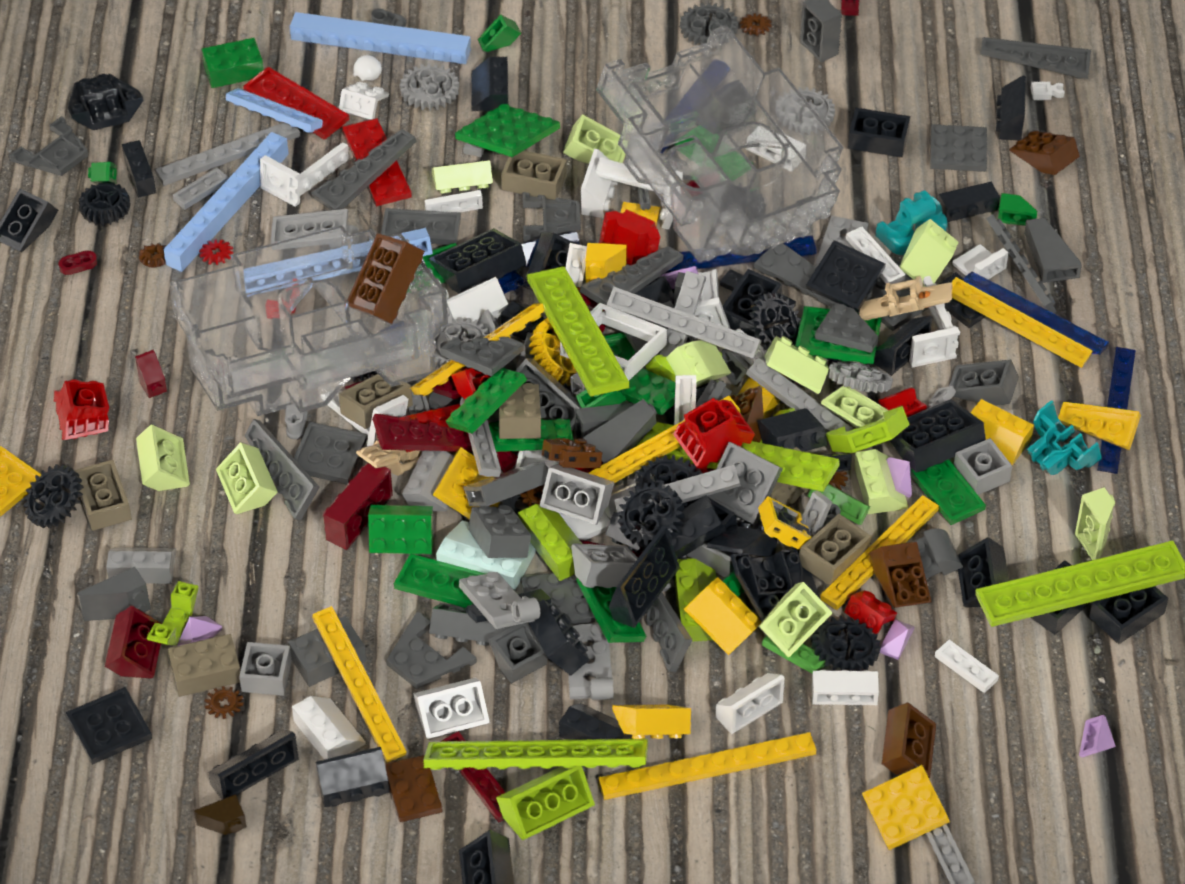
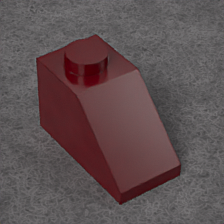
[135,349,167,398]

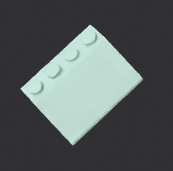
[436,520,536,591]

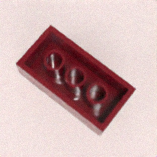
[323,463,393,550]

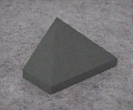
[721,348,750,387]

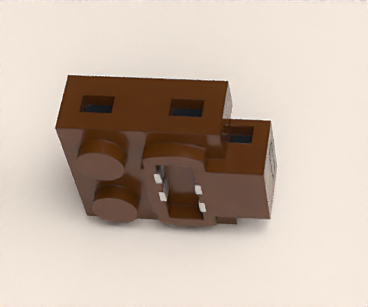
[542,438,603,468]

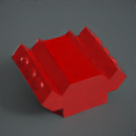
[599,209,661,265]
[54,379,109,440]
[673,398,755,470]

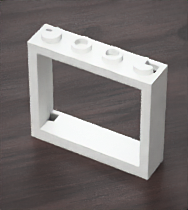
[560,303,667,381]

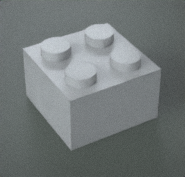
[954,438,1012,495]
[239,642,292,696]

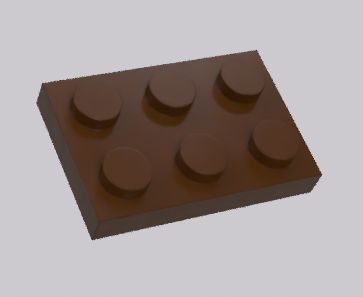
[385,755,443,823]

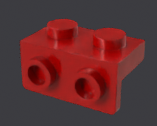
[878,387,927,417]
[844,590,897,634]

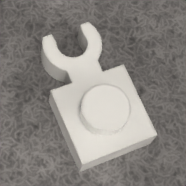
[1031,82,1065,100]

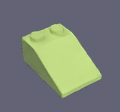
[563,114,630,163]
[899,219,959,287]
[666,340,731,388]
[759,582,832,657]

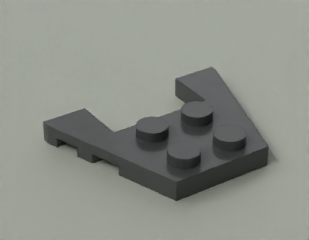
[9,116,89,176]
[522,192,581,242]
[386,612,477,689]

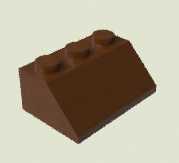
[882,702,936,778]

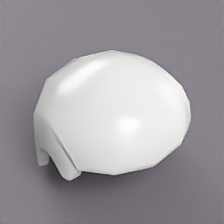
[353,55,382,81]

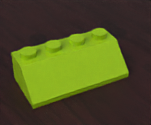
[518,504,582,581]
[674,558,716,642]
[496,766,595,840]

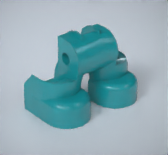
[876,190,947,255]
[1027,400,1102,475]

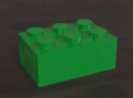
[201,37,264,88]
[368,505,433,554]

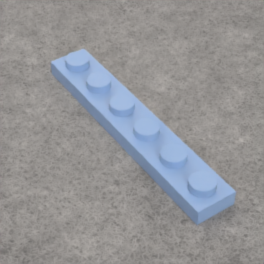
[226,88,323,132]

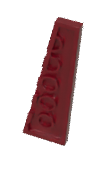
[372,414,473,452]

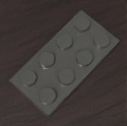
[381,208,461,245]

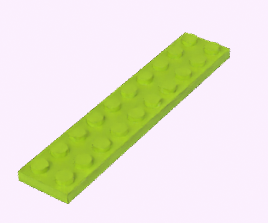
[527,266,629,396]
[637,422,840,492]
[975,540,1185,627]
[424,739,648,770]

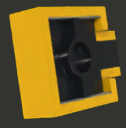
[758,496,812,550]

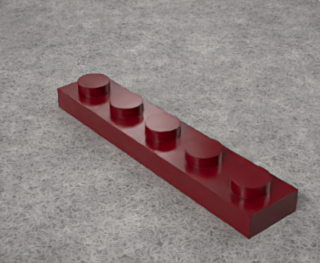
[440,731,505,823]

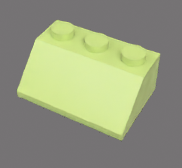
[431,161,493,193]
[764,336,829,394]
[821,385,889,428]
[136,424,190,491]
[216,442,277,514]
[854,449,908,514]
[1075,487,1115,560]

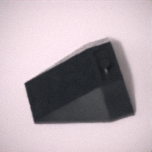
[67,74,144,131]
[730,549,803,622]

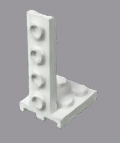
[260,143,349,207]
[595,158,683,229]
[693,269,730,341]
[909,276,960,368]
[674,375,700,471]
[320,388,409,447]

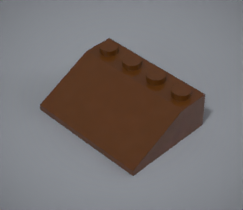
[345,233,425,324]

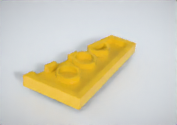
[1058,402,1141,450]

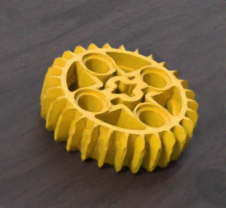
[529,318,577,386]

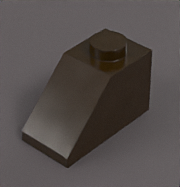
[194,795,247,835]

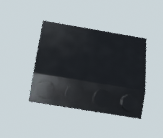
[429,228,527,294]
[889,399,986,472]
[609,525,680,628]

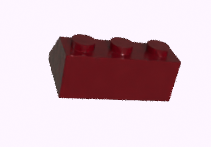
[105,606,162,679]

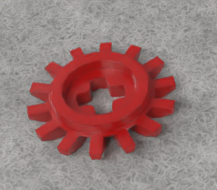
[199,239,234,265]

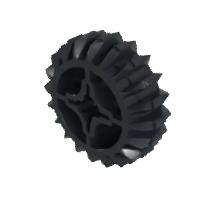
[79,182,131,226]

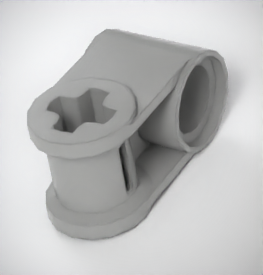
[285,403,308,439]

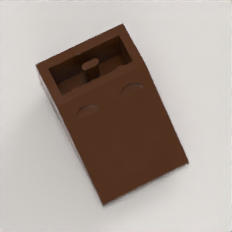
[1009,130,1080,175]
[730,386,764,443]
[869,542,932,608]

